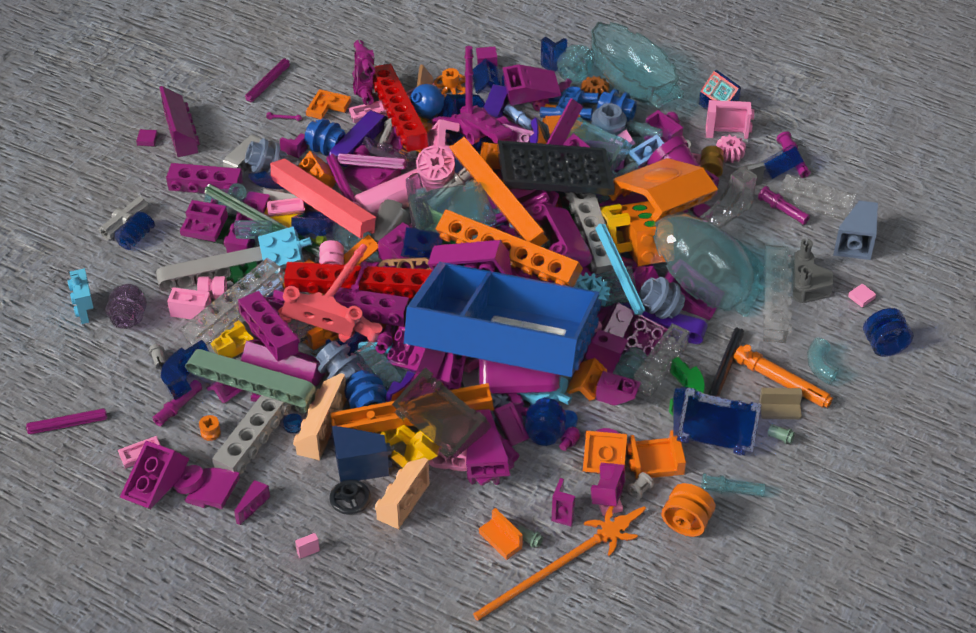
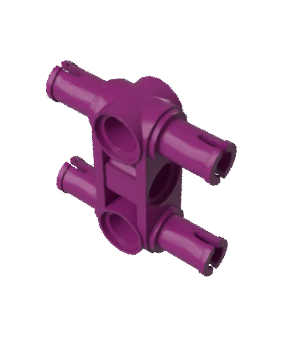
[352,40,375,105]

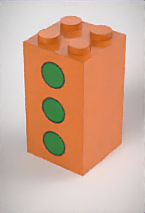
[619,201,674,266]

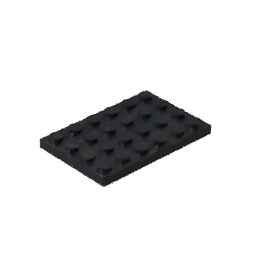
[497,140,615,196]

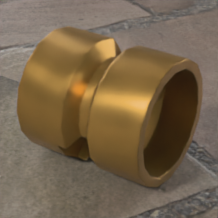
[700,146,724,178]

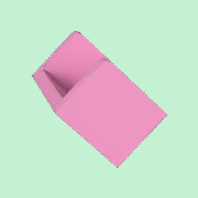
[167,287,212,321]

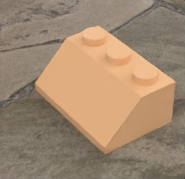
[375,458,430,529]

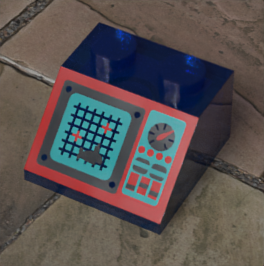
[699,70,741,111]

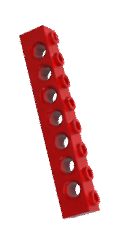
[373,63,428,152]
[284,262,432,298]

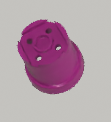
[646,135,701,167]

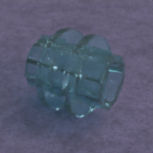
[557,45,594,82]

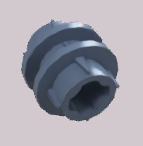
[590,103,627,144]
[245,138,287,177]
[639,277,685,319]
[316,341,361,385]

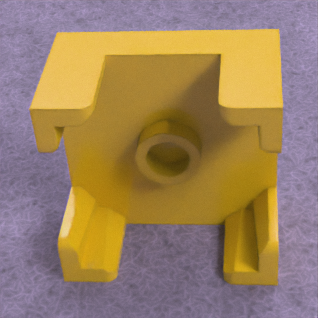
[600,204,632,253]
[391,412,443,468]

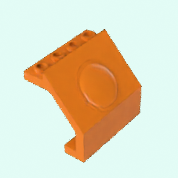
[609,158,718,222]

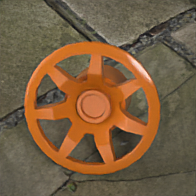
[433,68,465,98]

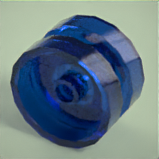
[863,308,914,357]

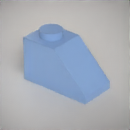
[628,135,664,166]

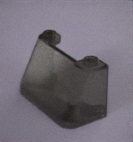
[392,367,491,459]

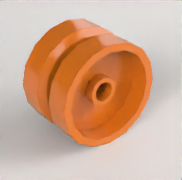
[661,483,716,537]

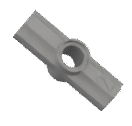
[98,196,149,241]

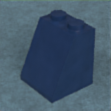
[332,426,392,482]

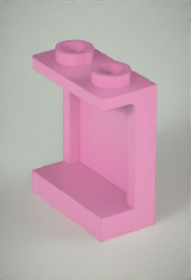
[706,100,754,139]

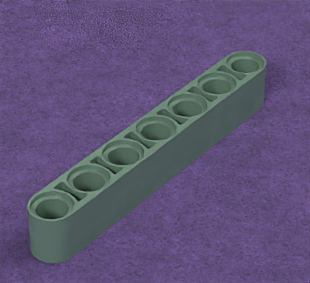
[185,349,316,407]

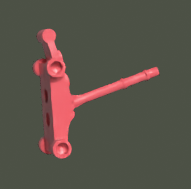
[278,244,382,343]

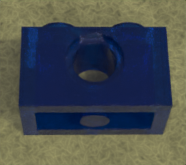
[401,227,443,258]

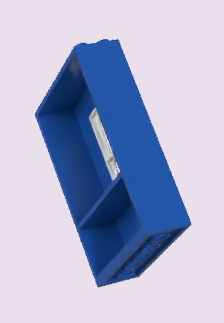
[404,261,602,377]

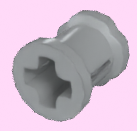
[627,472,654,500]

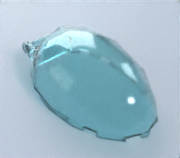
[591,22,684,108]
[653,213,764,317]

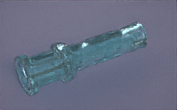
[701,473,765,497]

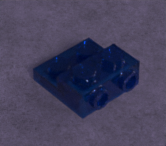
[291,211,335,236]

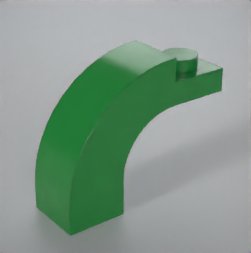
[669,357,705,425]

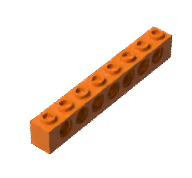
[436,209,583,287]

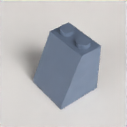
[833,201,878,260]

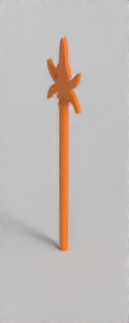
[473,506,646,621]

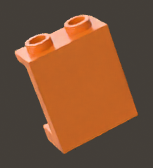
[626,430,686,479]

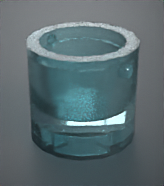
[616,347,649,380]

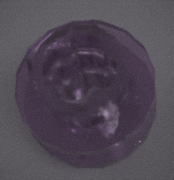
[105,284,147,329]

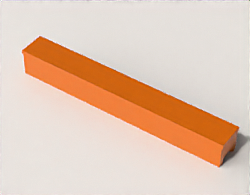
[449,137,548,246]
[330,383,494,433]

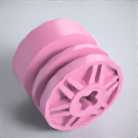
[416,146,455,194]

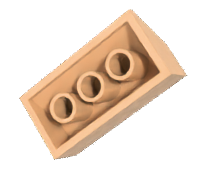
[293,373,347,460]

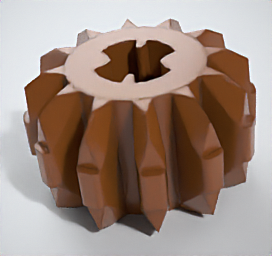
[581,75,610,97]

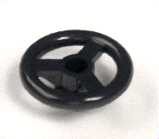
[329,480,371,515]

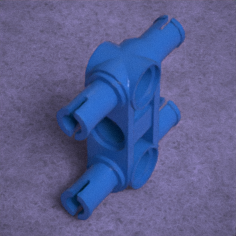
[540,86,600,120]

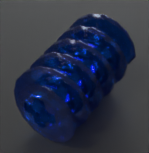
[115,211,155,250]

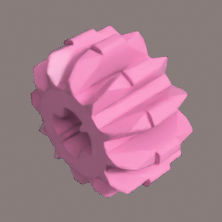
[716,135,746,163]

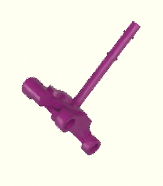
[432,46,512,145]

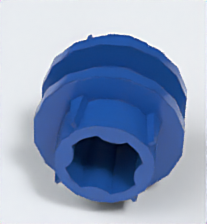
[597,89,637,123]
[304,118,346,156]
[344,370,387,409]

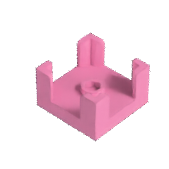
[427,119,460,159]

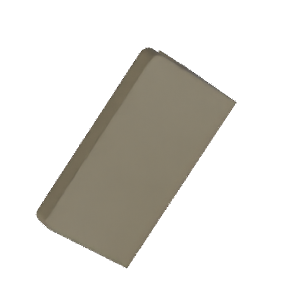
[759,388,802,419]

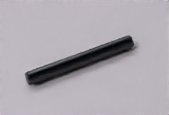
[707,327,744,403]

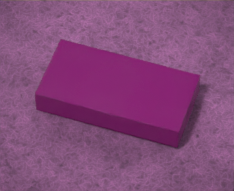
[493,402,529,446]

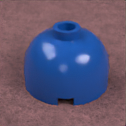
[410,84,445,119]

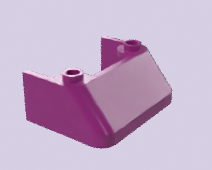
[514,203,592,283]
[479,359,561,394]

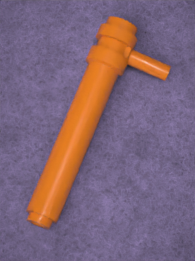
[734,345,833,408]

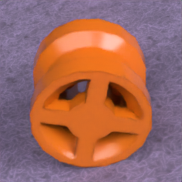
[199,415,221,441]

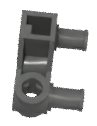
[793,239,833,303]

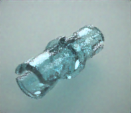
[627,120,663,138]

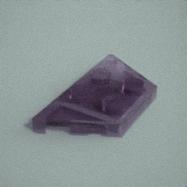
[363,136,417,169]

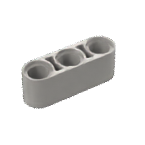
[223,134,269,174]

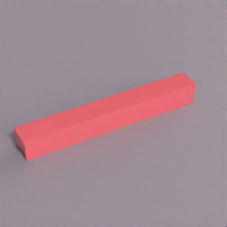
[270,158,376,238]

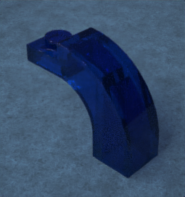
[161,340,209,400]

